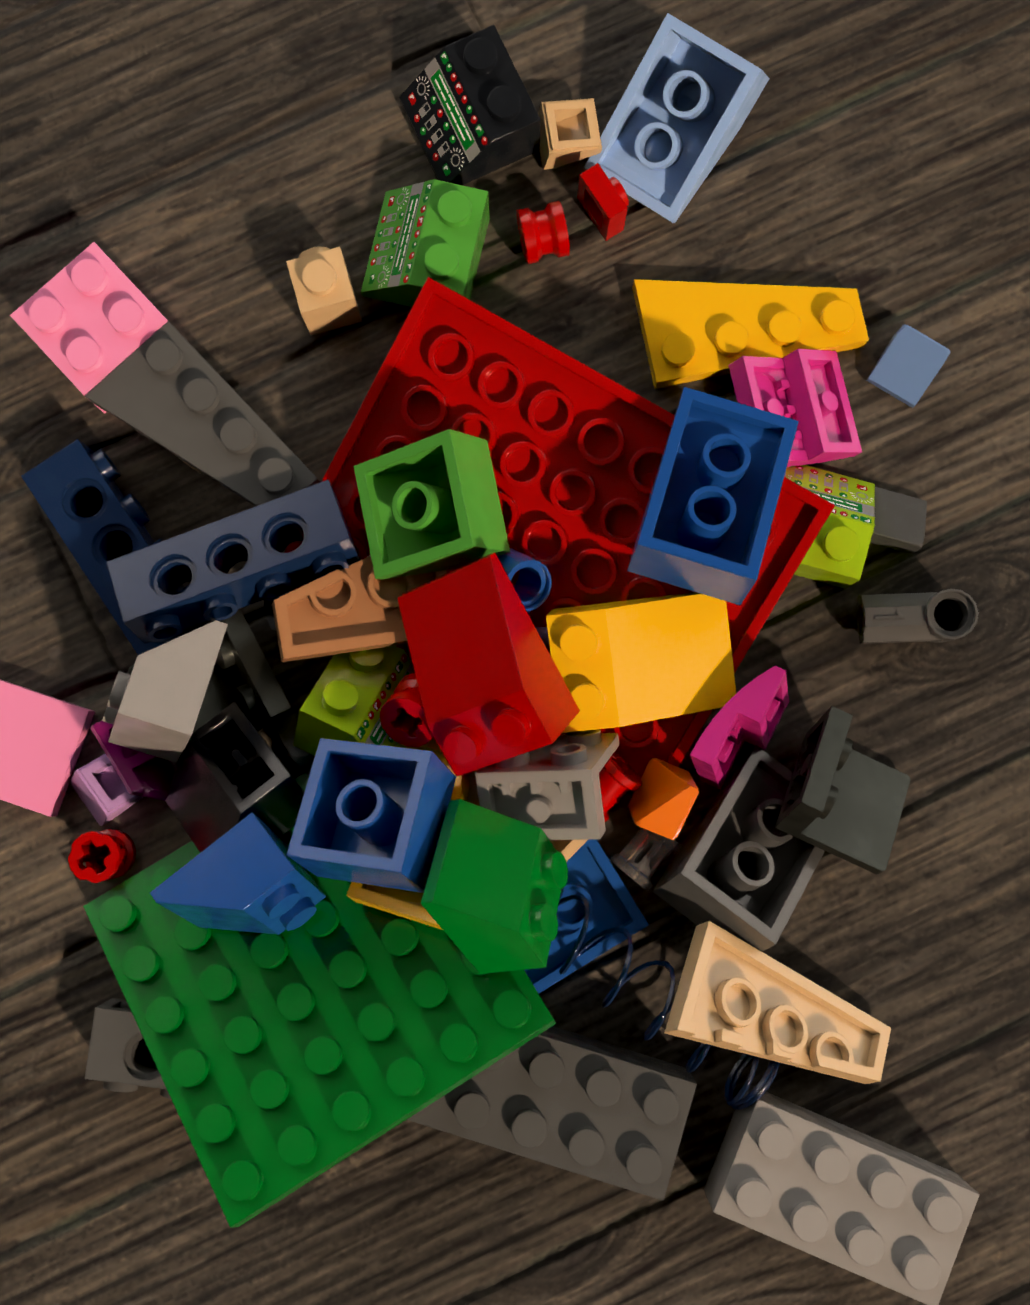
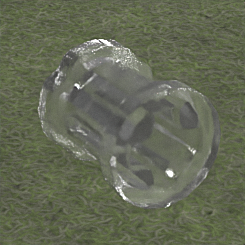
[608,828,683,892]

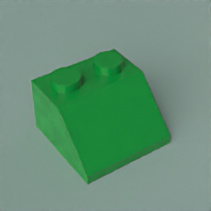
[421,799,568,974]

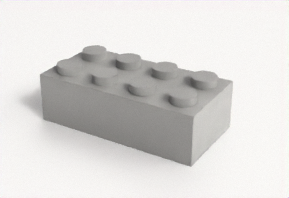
[704,1085,980,1305]

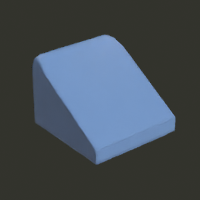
[866,324,950,408]

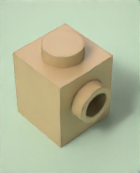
[286,247,362,335]

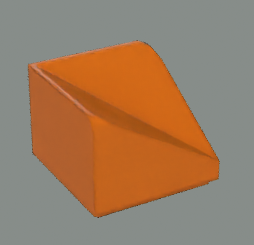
[628,758,699,841]

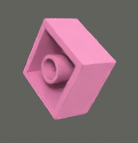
[10,242,168,414]

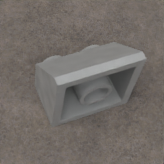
[102,620,228,763]

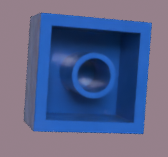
[286,738,456,893]

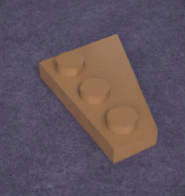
[272,555,447,662]

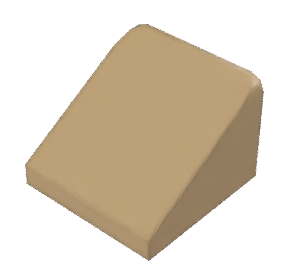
[538,98,602,170]

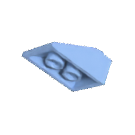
[584,13,770,223]

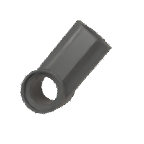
[856,588,979,644]

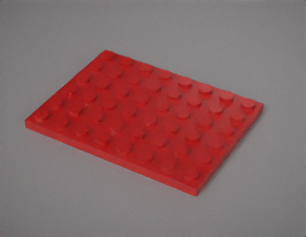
[284,277,835,779]

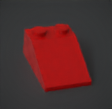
[397,552,580,777]

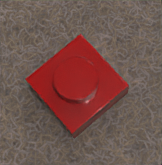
[577,163,629,241]

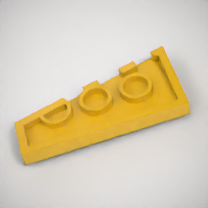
[632,279,869,389]

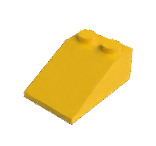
[546,592,736,733]

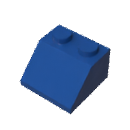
[150,812,326,935]

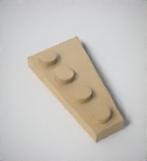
[664,921,891,1084]

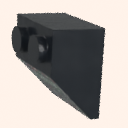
[399,25,541,185]

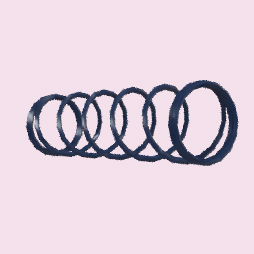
[558,887,780,1110]

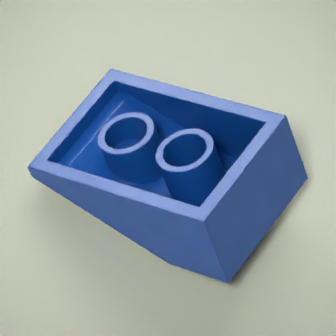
[627,387,799,605]

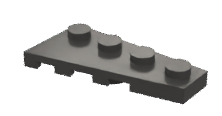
[85,321,320,507]

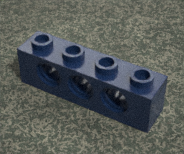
[21,439,208,655]
[107,479,360,644]

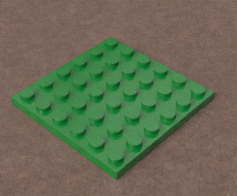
[83,773,557,1228]

